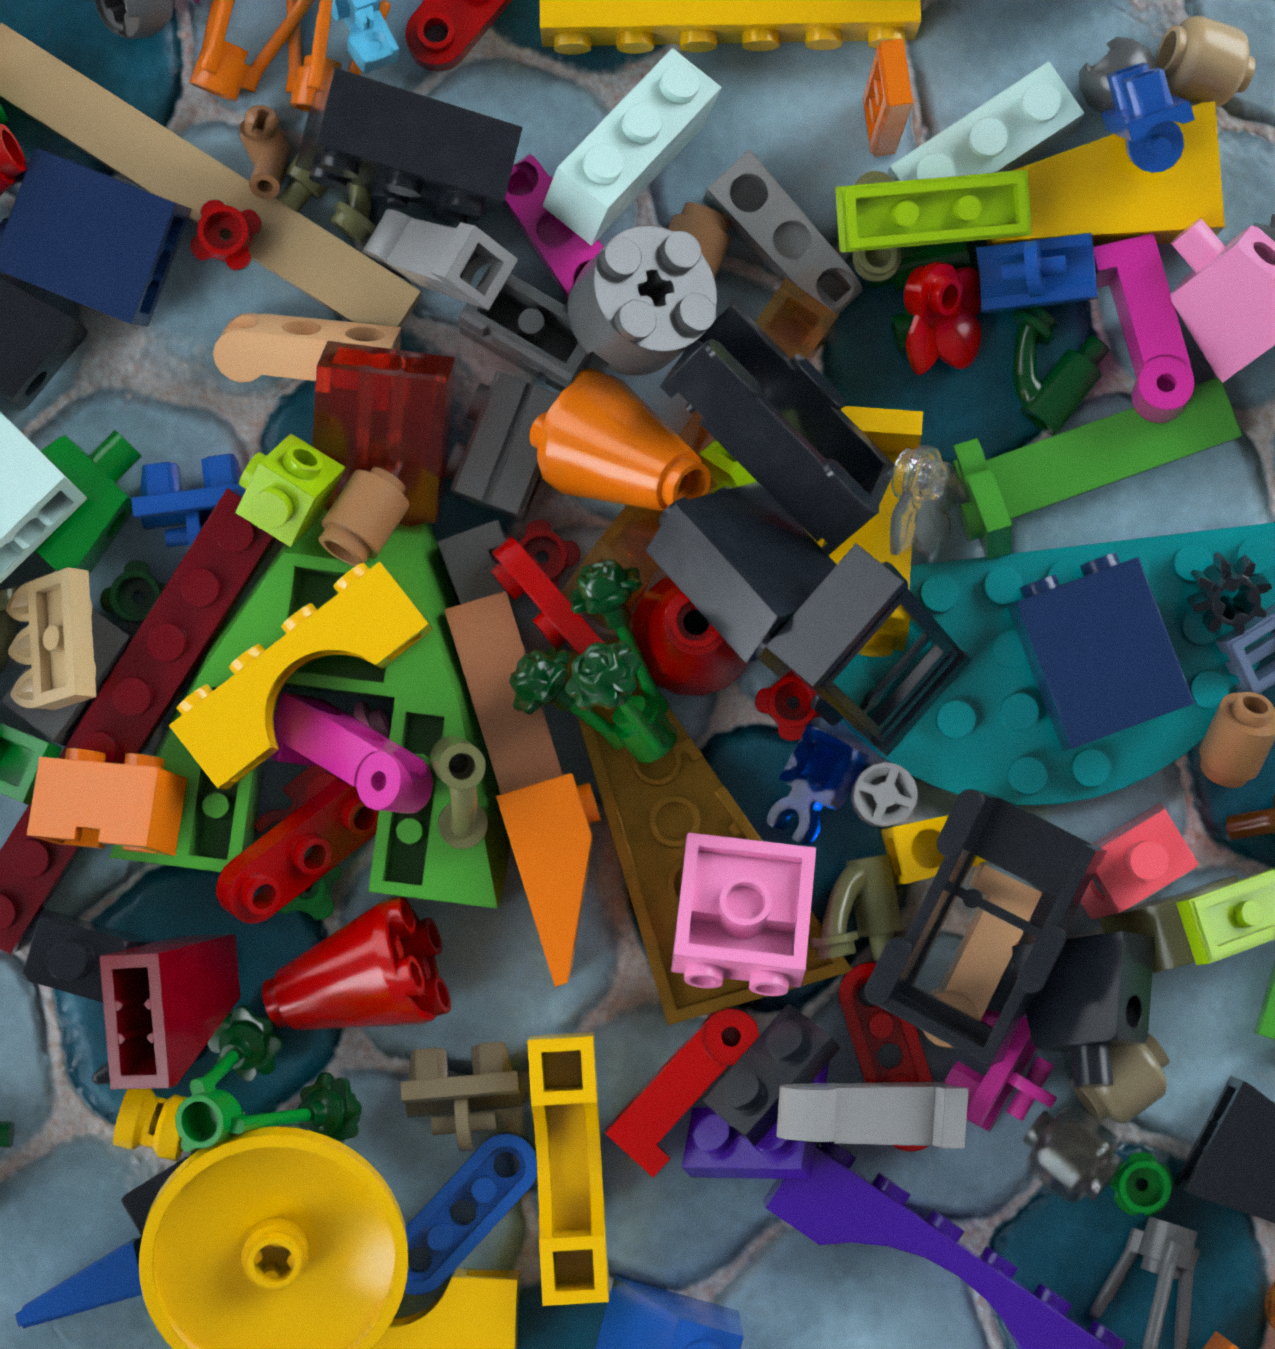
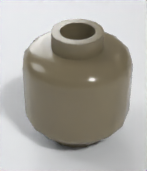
[1069,1033,1170,1124]

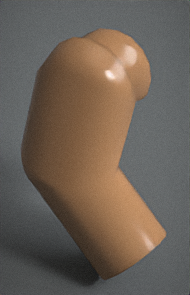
[239,105,290,199]

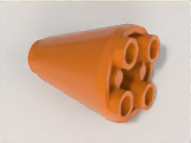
[529,368,710,511]

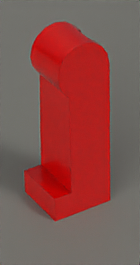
[604,1008,760,1178]

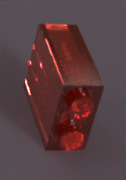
[312,341,456,525]

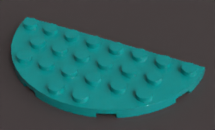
[833,522,1275,806]

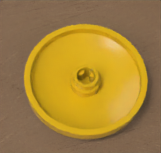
[139,1126,408,1349]

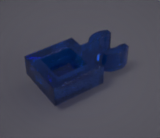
[766,723,869,846]

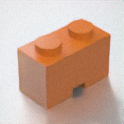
[27,748,187,856]

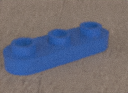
[404,1131,537,1295]

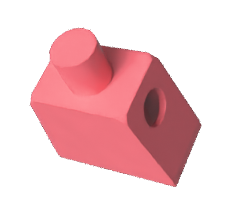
[1080,803,1199,919]

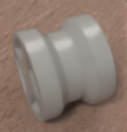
[850,762,918,827]

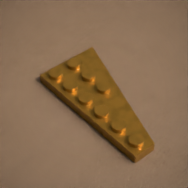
[566,638,853,1026]

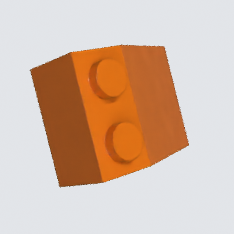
[496,773,602,987]

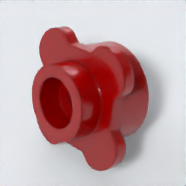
[190,200,262,271]
[519,519,580,588]
[755,670,822,741]

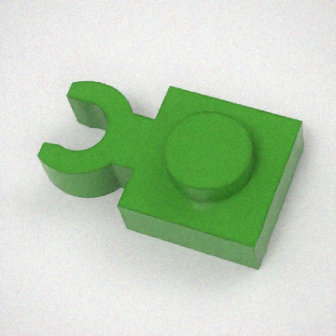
[953,438,1012,560]

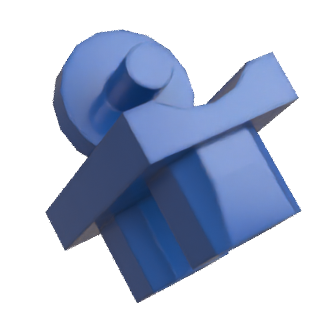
[1101,62,1195,173]
[976,233,1098,313]
[131,454,246,548]

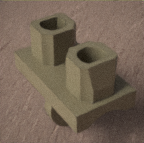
[400,1042,523,1152]

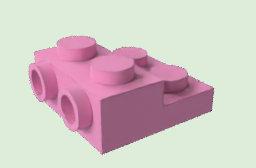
[671,832,816,996]

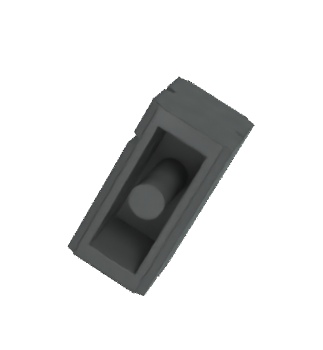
[459,265,595,392]
[444,371,560,523]

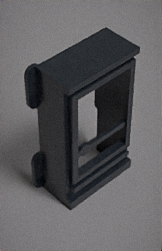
[659,301,896,556]
[756,543,972,756]
[864,789,1107,1066]

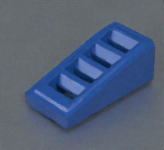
[15,1236,143,1329]

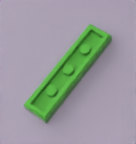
[986,377,1243,520]

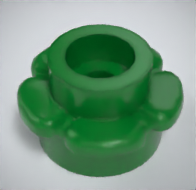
[1109,1152,1174,1216]

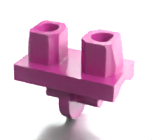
[943,1009,1058,1132]

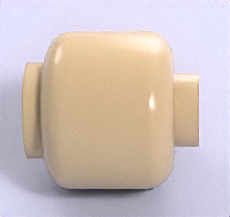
[1155,16,1255,107]

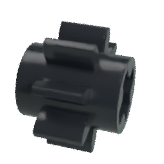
[1186,552,1272,635]

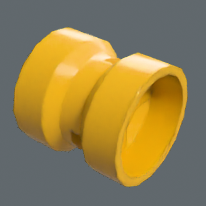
[113,1088,187,1162]

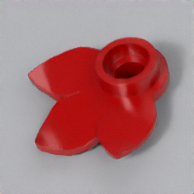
[904,262,982,376]

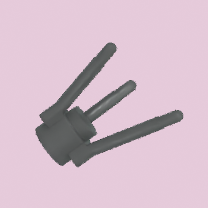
[1089,1216,1200,1349]

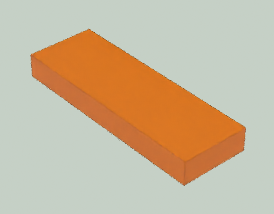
[862,38,913,157]

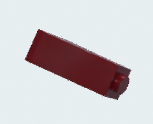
[99,933,241,1089]

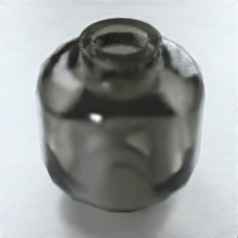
[1023,1106,1124,1203]

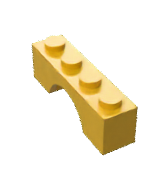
[169,561,433,790]
[527,1032,610,1306]
[372,1268,520,1349]

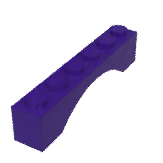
[763,1142,1127,1349]

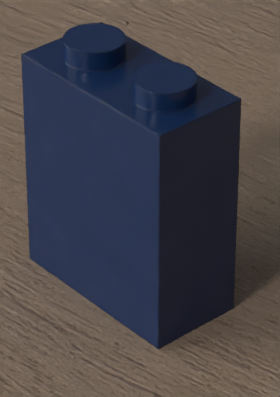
[0,147,192,327]
[1008,552,1195,751]

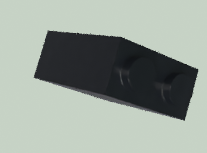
[646,482,837,663]

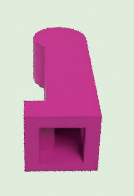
[502,154,604,301]
[1094,233,1195,423]
[270,692,433,814]

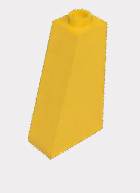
[987,101,1225,247]

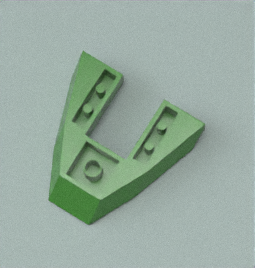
[109,502,510,909]

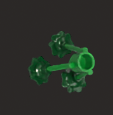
[509,559,677,763]
[175,1005,362,1156]

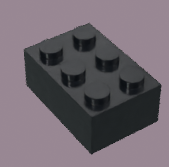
[295,67,523,226]

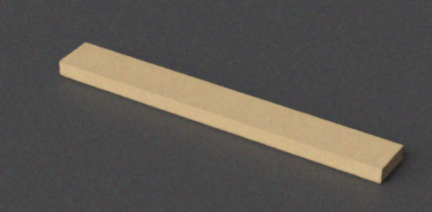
[0,23,423,328]

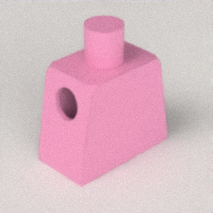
[1170,218,1275,383]

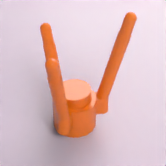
[189,0,315,102]
[285,0,391,113]

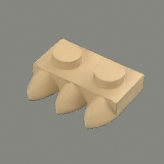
[6,567,96,710]

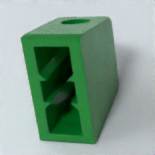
[35,430,142,575]

